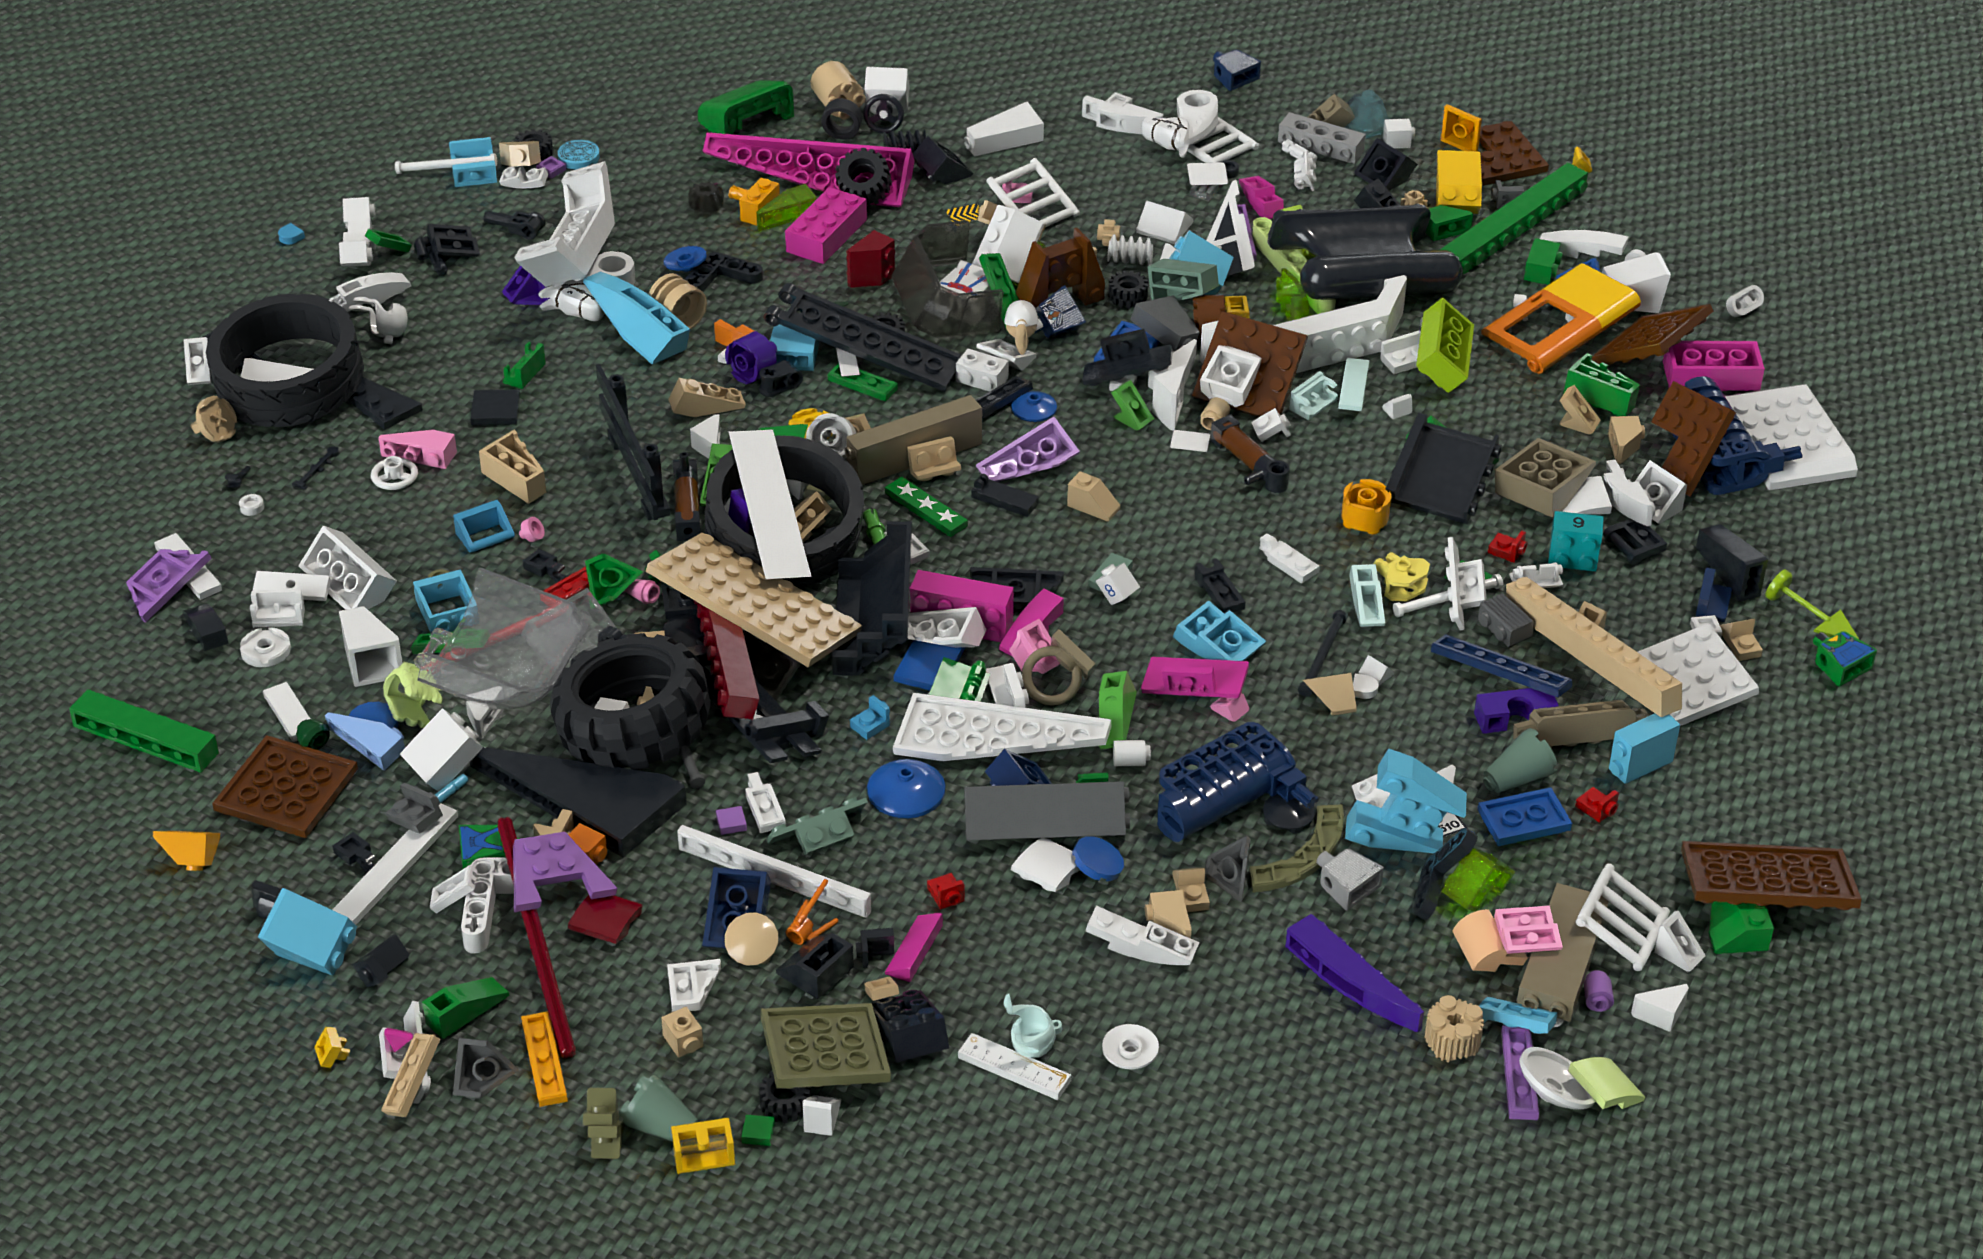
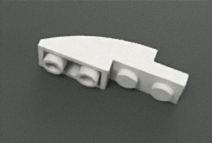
[1082,95,1163,134]
[329,272,411,312]
[1603,460,1655,526]
[1085,906,1199,965]

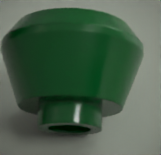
[296,719,330,750]

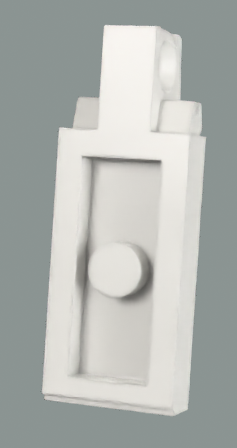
[1259,534,1320,584]
[745,772,786,833]

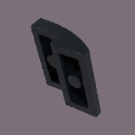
[426,224,480,257]

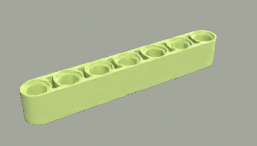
[1252,217,1336,314]

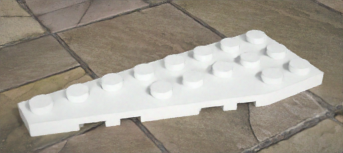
[893,693,1112,761]

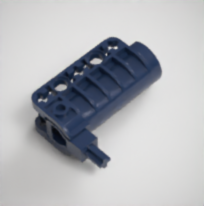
[1672,376,1803,495]
[1157,722,1319,842]

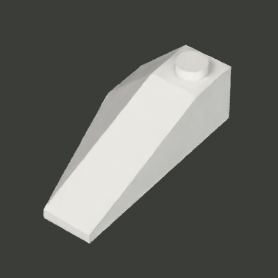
[908,607,986,648]

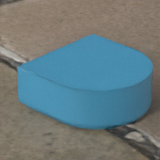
[278,223,305,244]

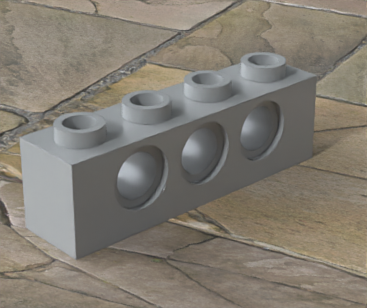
[1278,112,1366,164]

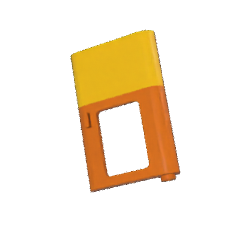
[1481,263,1641,374]

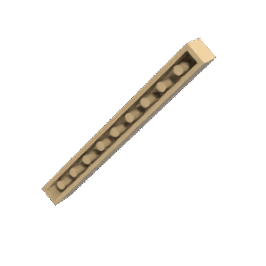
[1506,577,1682,717]

